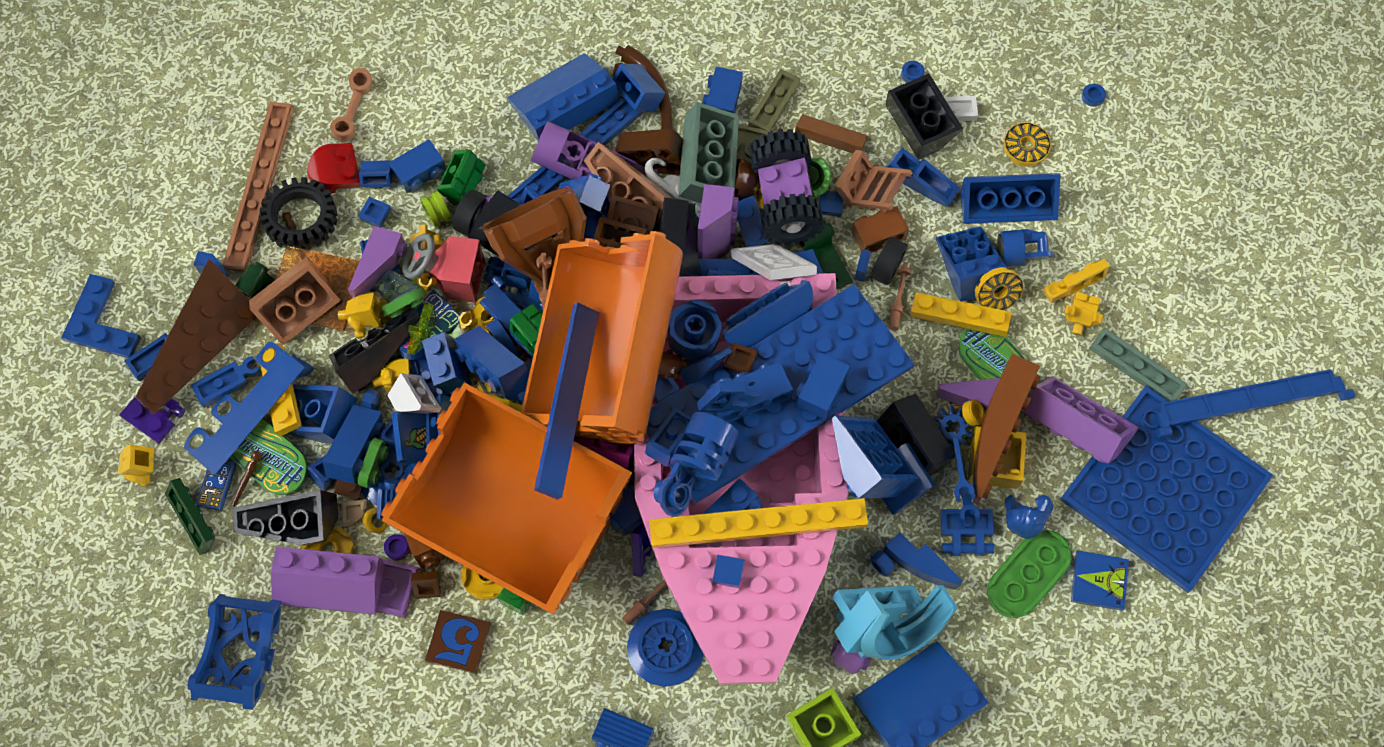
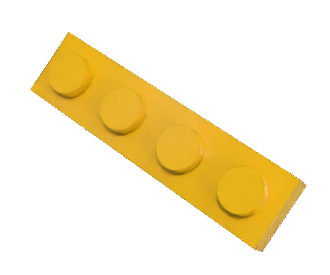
[910,292,1012,337]
[258,343,302,436]

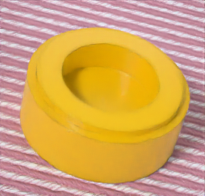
[962,399,985,426]

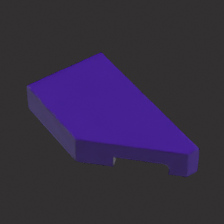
[631,523,652,577]

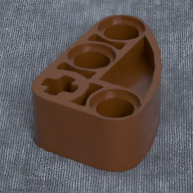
[615,129,683,174]

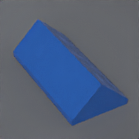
[960,173,1061,224]

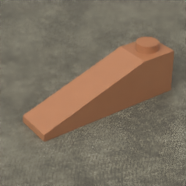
[584,142,674,229]

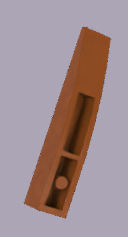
[973,354,1041,505]

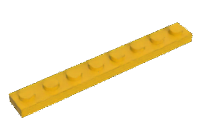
[649,498,868,548]

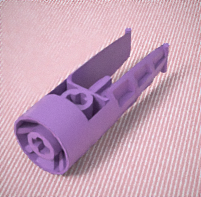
[531,121,658,179]

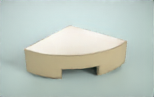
[341,499,368,528]

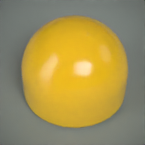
[362,508,388,533]

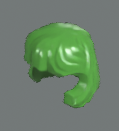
[808,157,832,198]

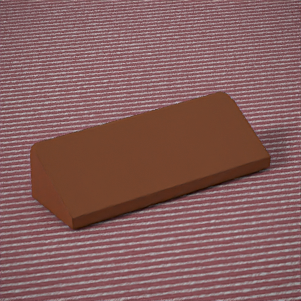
[795,114,868,153]

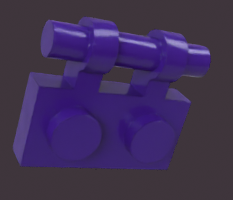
[119,397,185,444]

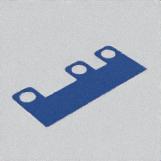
[184,342,305,475]

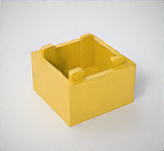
[968,426,1027,489]

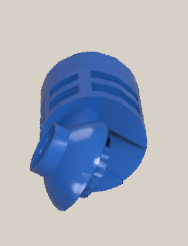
[653,412,739,517]

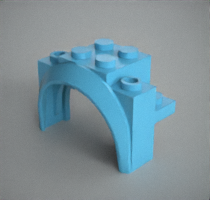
[832,585,958,660]

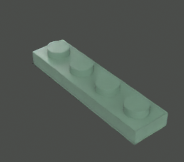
[1089,327,1188,401]

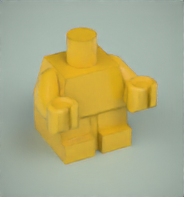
[338,292,382,339]
[1064,292,1104,336]
[373,358,414,392]
[118,444,154,486]

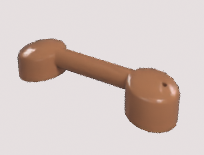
[330,68,373,142]

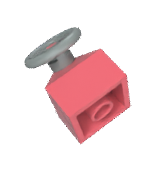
[402,234,485,303]

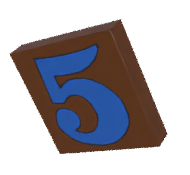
[425,610,491,674]

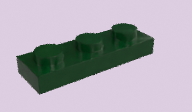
[165,478,215,555]

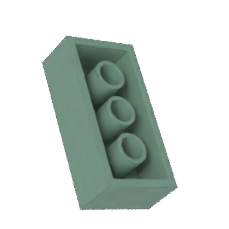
[678,102,739,203]

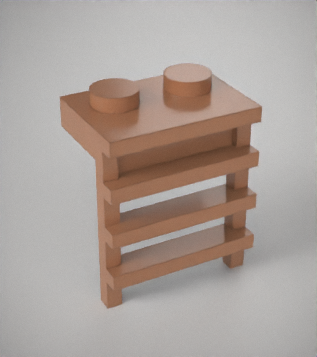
[834,150,913,212]

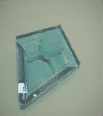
[373,269,420,303]

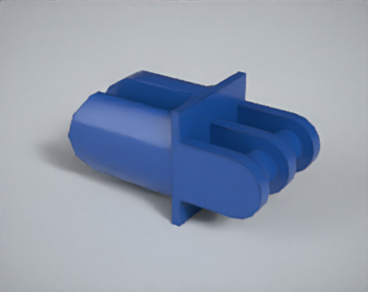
[483,257,530,290]

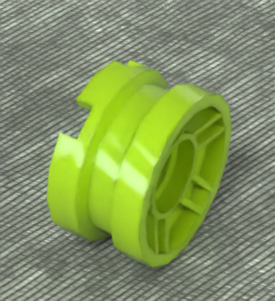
[420,191,452,228]

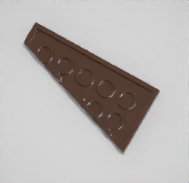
[135,259,256,415]

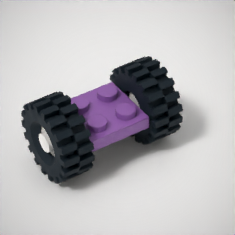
[749,129,824,246]

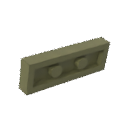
[748,69,801,131]

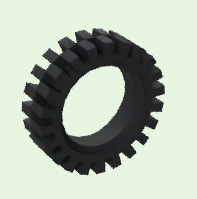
[259,177,338,251]

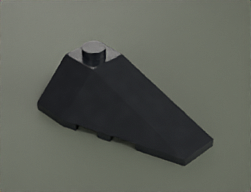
[659,197,702,277]
[329,307,421,394]
[232,490,338,545]

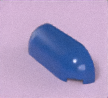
[721,280,813,348]

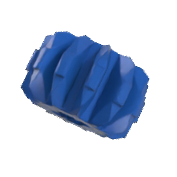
[933,405,975,448]

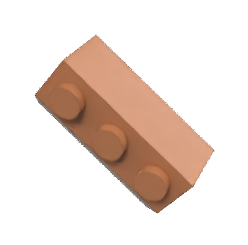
[249,256,341,345]

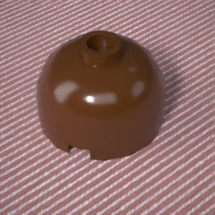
[734,157,761,201]

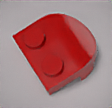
[307,143,361,194]

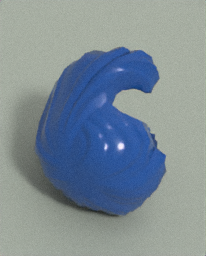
[1005,495,1054,539]

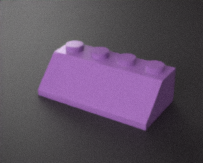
[698,184,738,259]
[1022,376,1139,464]
[271,547,385,615]

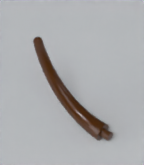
[615,45,672,129]

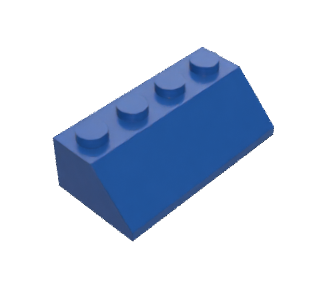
[454,326,529,402]

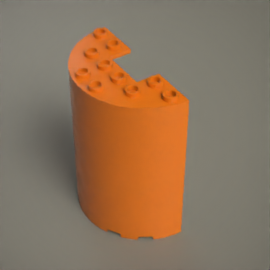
[521,231,683,444]
[381,382,632,615]

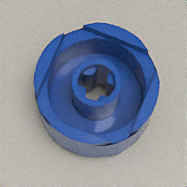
[668,300,721,360]

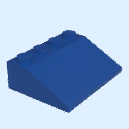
[507,53,620,141]
[832,415,920,499]
[852,641,989,747]

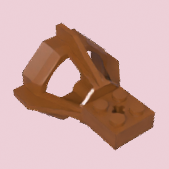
[482,186,586,293]

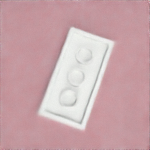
[731,244,817,280]

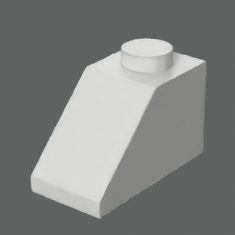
[387,373,441,414]

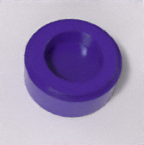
[384,534,410,561]

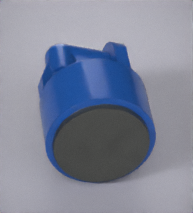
[997,229,1053,267]

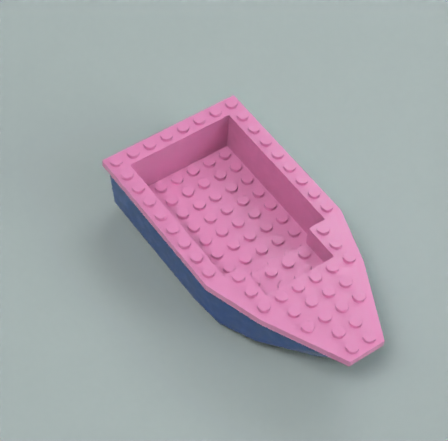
[634,273,848,685]

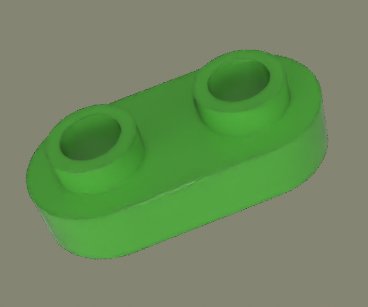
[380,286,427,318]
[358,438,389,488]

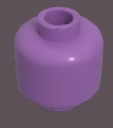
[831,639,872,674]

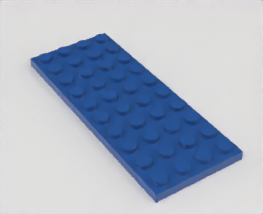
[646,284,914,504]

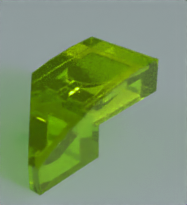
[407,304,437,355]

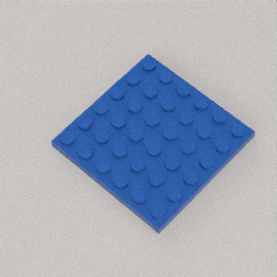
[1059,386,1273,593]

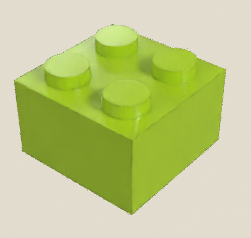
[785,688,861,747]

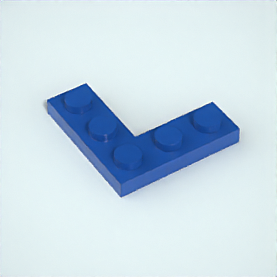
[61,274,141,358]

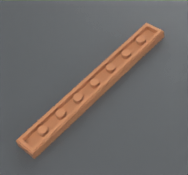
[222,101,294,272]

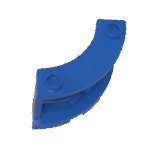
[187,594,281,710]

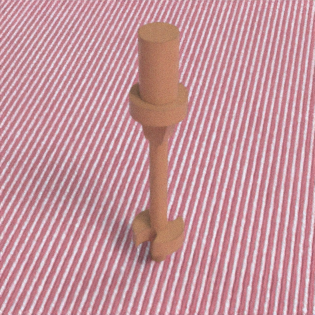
[536,253,552,311]
[889,262,912,330]
[621,580,667,626]

